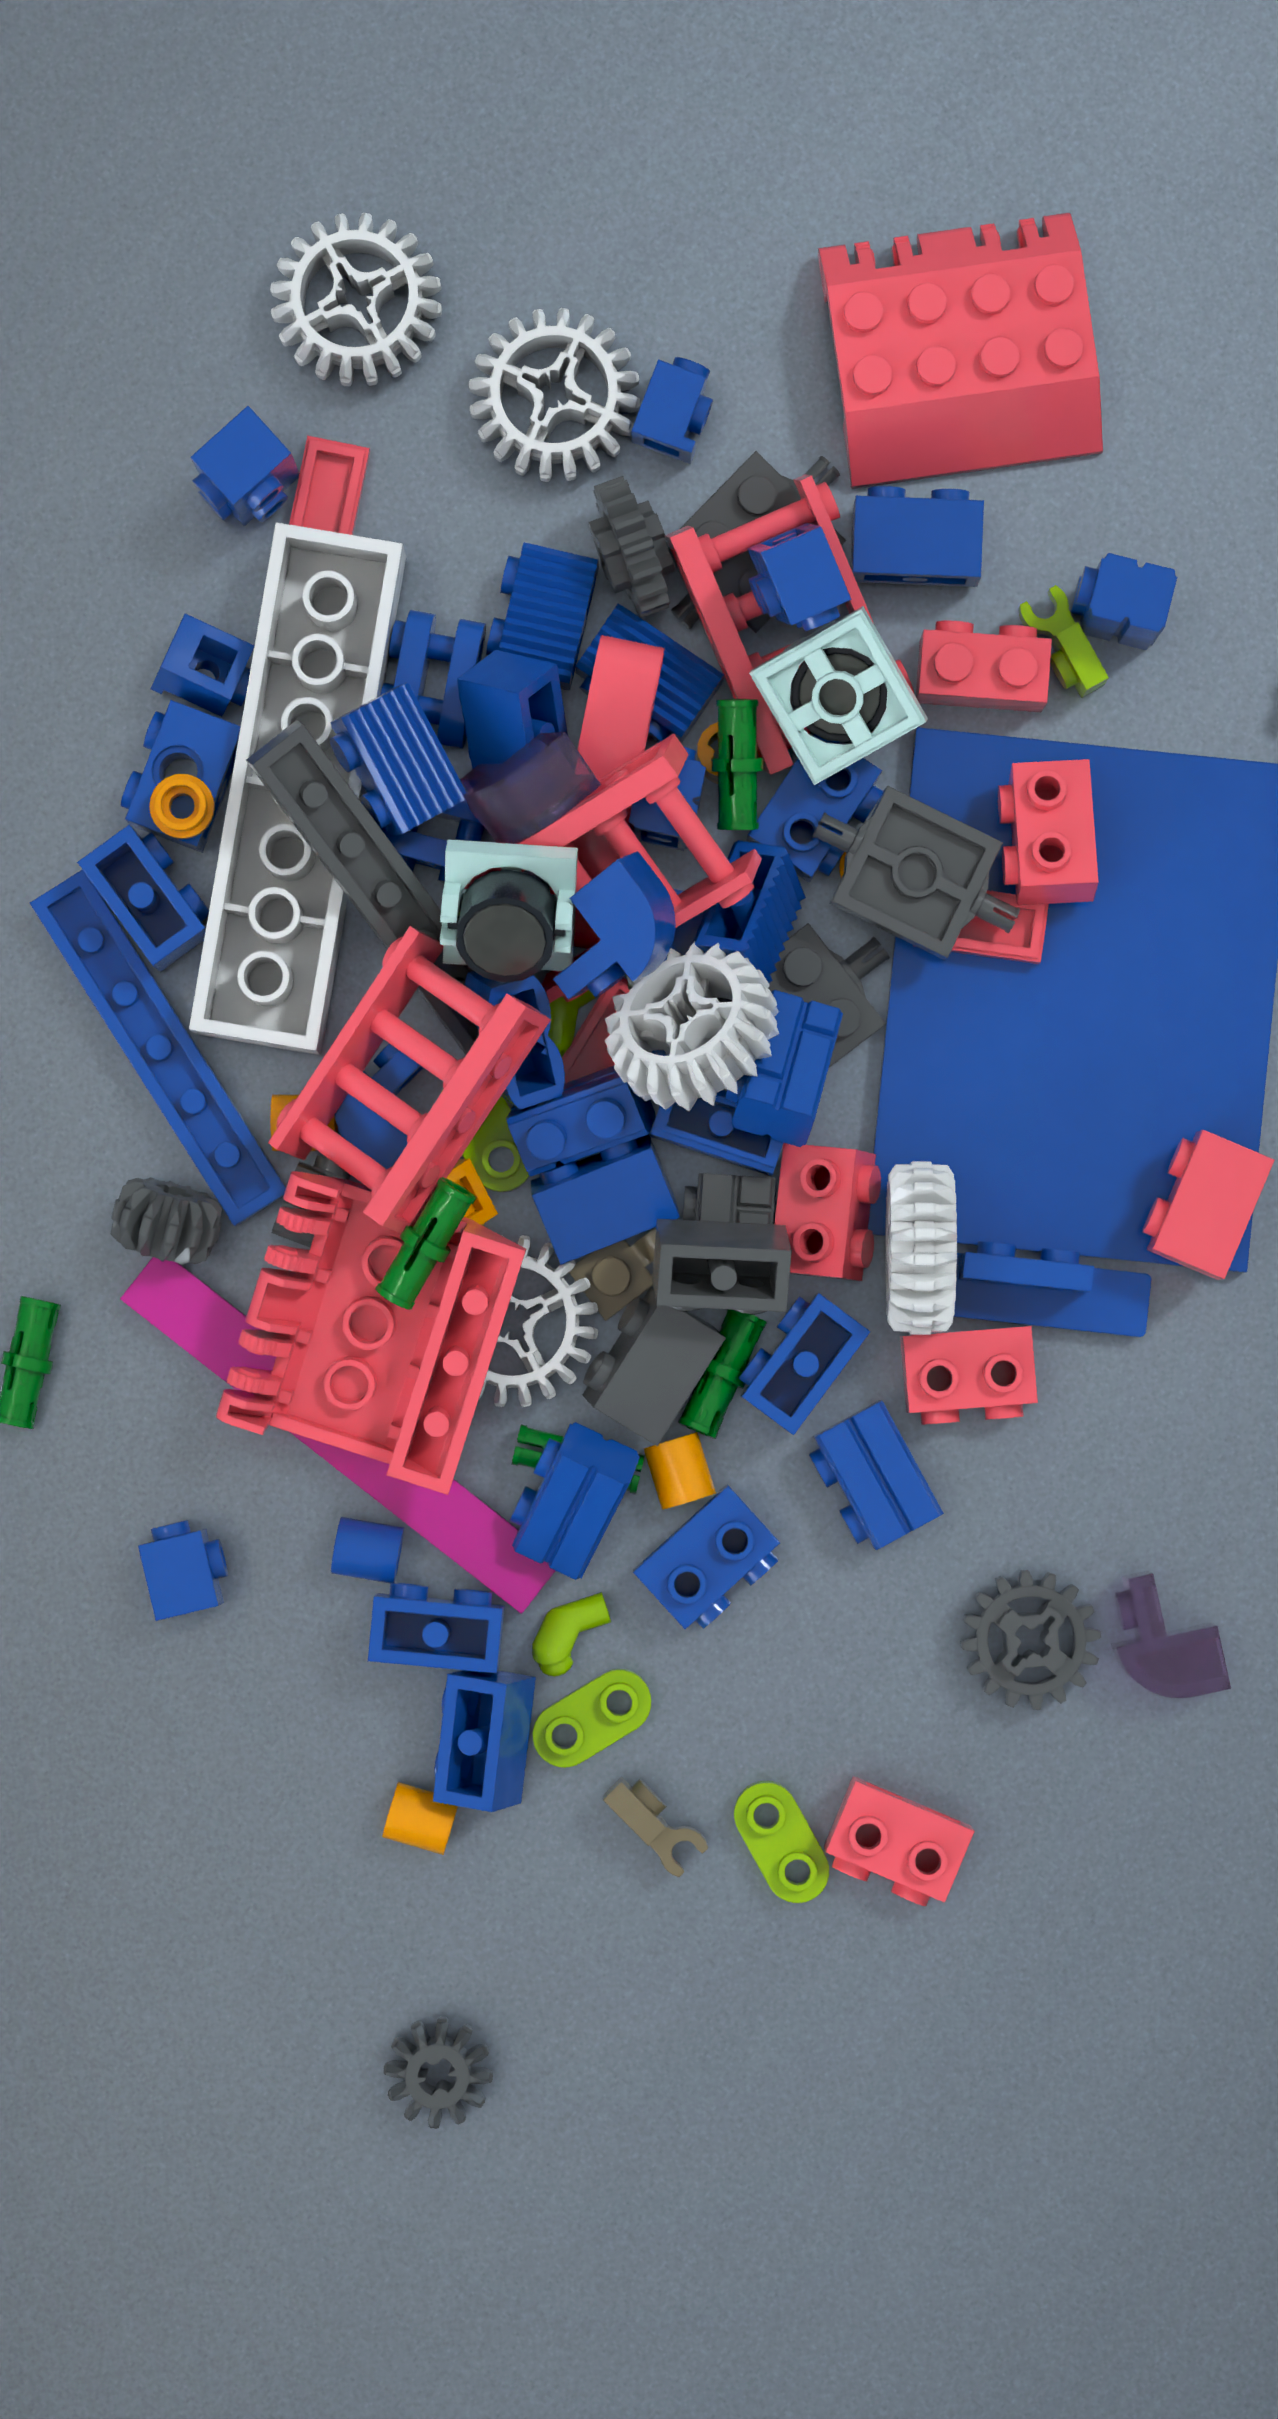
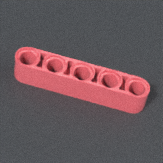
[550,635,665,949]

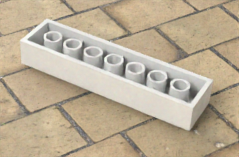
[189,522,406,1055]

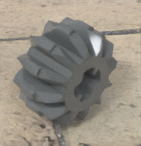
[111,1177,222,1265]
[383,2016,493,2129]

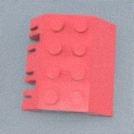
[818,213,1103,489]
[216,1171,526,1495]

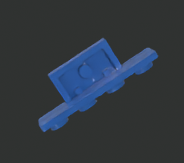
[953,1241,1152,1337]

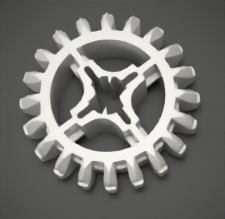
[270,213,442,387]
[469,308,640,482]
[604,941,779,1111]
[885,1161,957,1335]
[479,1235,598,1407]

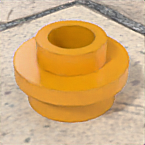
[149,774,215,839]

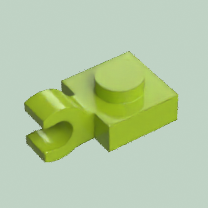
[1018,585,1109,698]

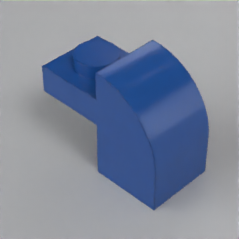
[553,851,676,1000]
[335,1044,424,1169]

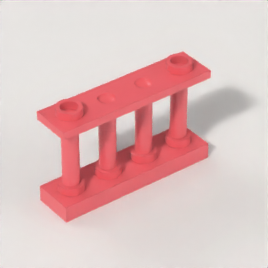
[665,474,914,775]
[464,734,762,1004]
[268,926,551,1234]

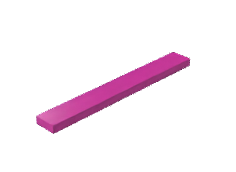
[120,1257,555,1614]

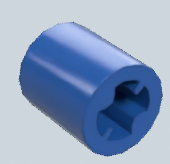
[331,1517,404,1583]

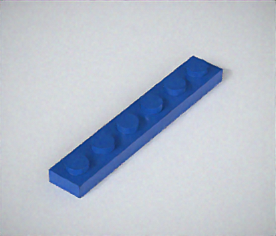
[30,870,286,1226]

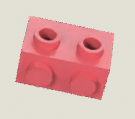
[916,620,1052,712]
[998,759,1099,905]
[1143,1130,1275,1280]
[774,1143,881,1281]
[900,1326,1038,1425]
[824,1776,975,1906]

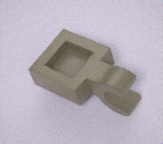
[569,1227,656,1321]
[603,1777,708,1877]

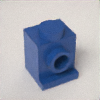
[631,357,713,464]
[150,613,254,717]

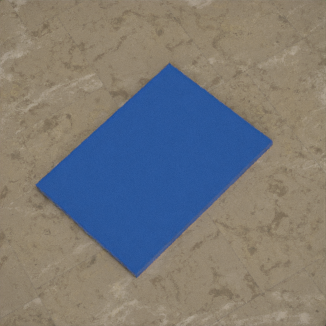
[868,727,1278,1273]

